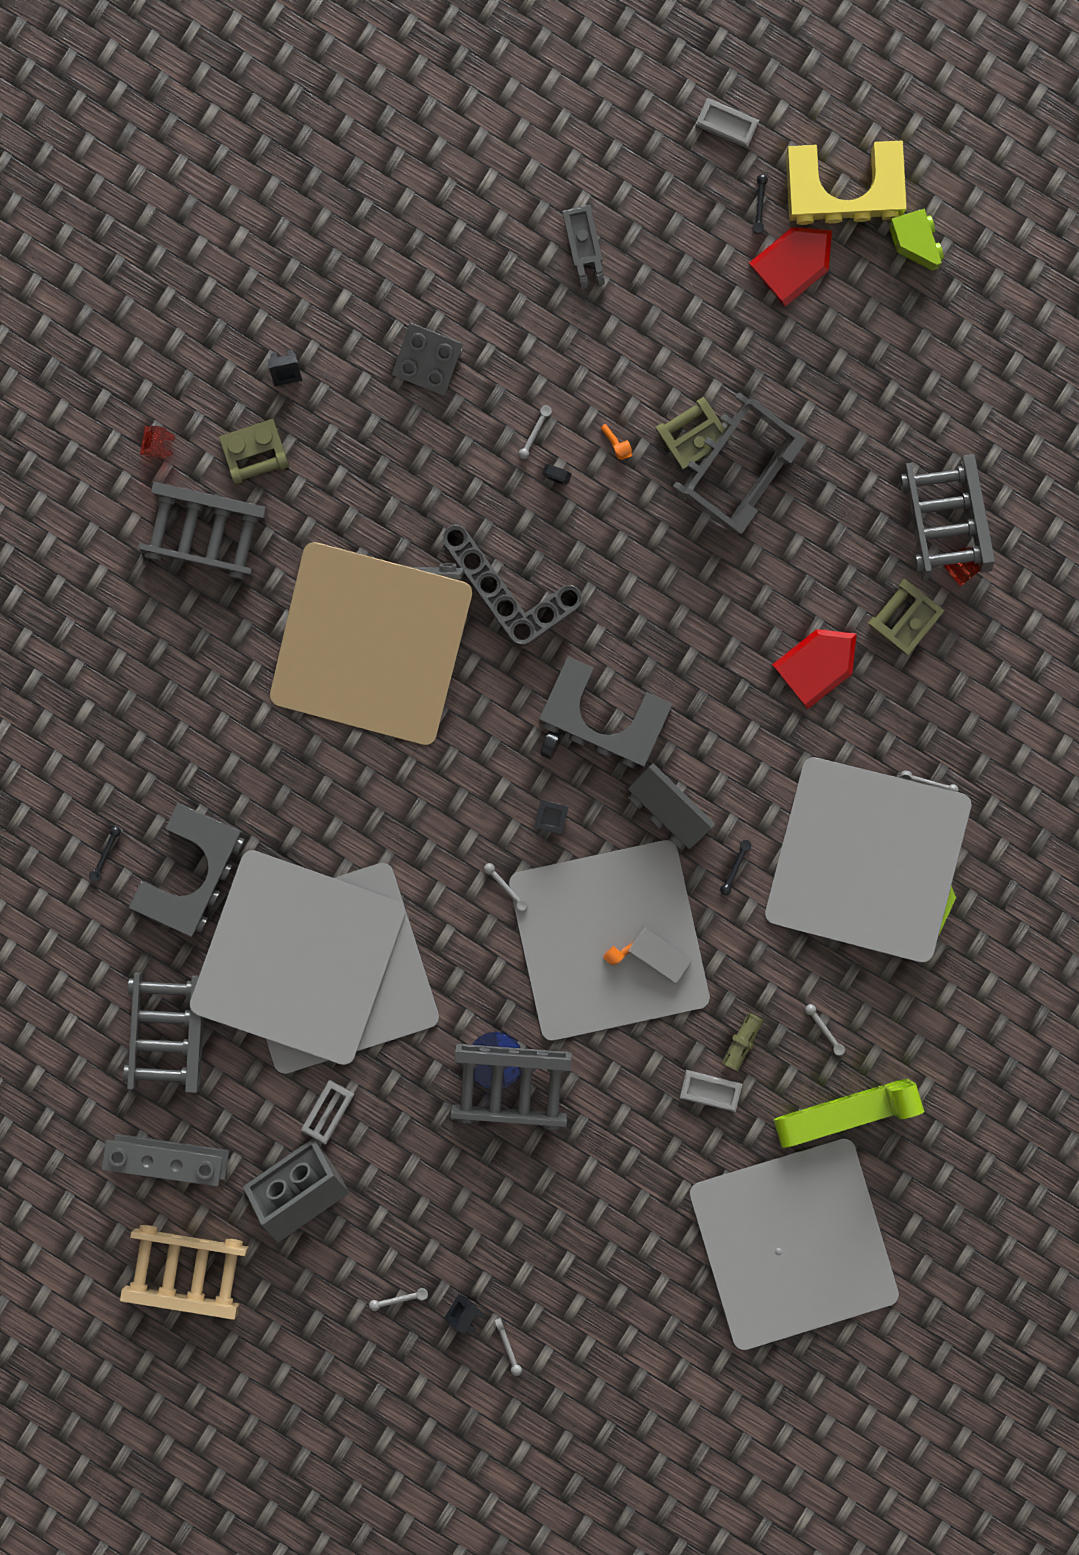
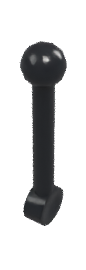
[752,174,768,234]
[89,826,121,882]
[720,840,752,895]

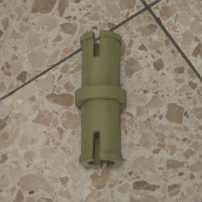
[722,1012,765,1071]

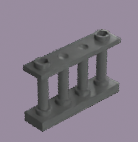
[900,454,995,581]
[138,482,268,580]
[123,972,204,1093]
[451,1044,572,1130]
[102,1134,230,1186]

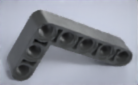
[443,525,582,646]

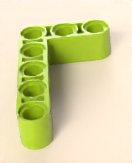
[773,1079,925,1148]

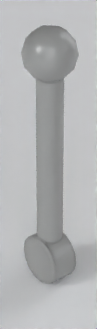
[518,405,552,460]
[900,771,959,792]
[484,863,528,911]
[805,1004,845,1055]
[369,1288,428,1311]
[495,1318,522,1376]

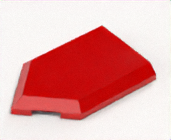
[748,227,832,307]
[772,629,857,709]

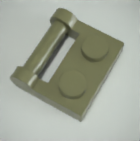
[655,397,731,471]
[219,419,290,485]
[867,579,944,656]

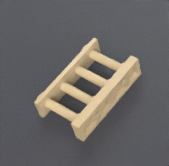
[120,1225,249,1320]

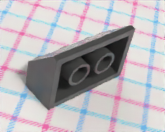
[627,763,715,850]
[243,1138,349,1242]

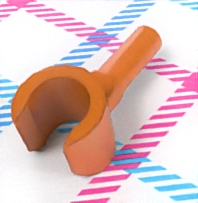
[600,424,632,460]
[603,943,633,965]

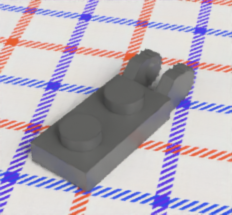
[562,205,605,289]

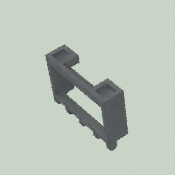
[673,393,807,534]

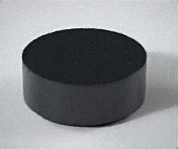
[542,464,572,485]
[540,731,562,760]

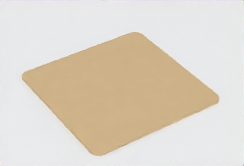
[270,542,472,745]

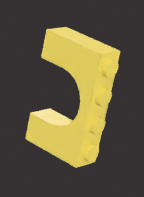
[786,141,906,225]

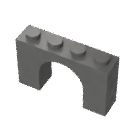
[539,656,673,770]
[129,803,245,937]

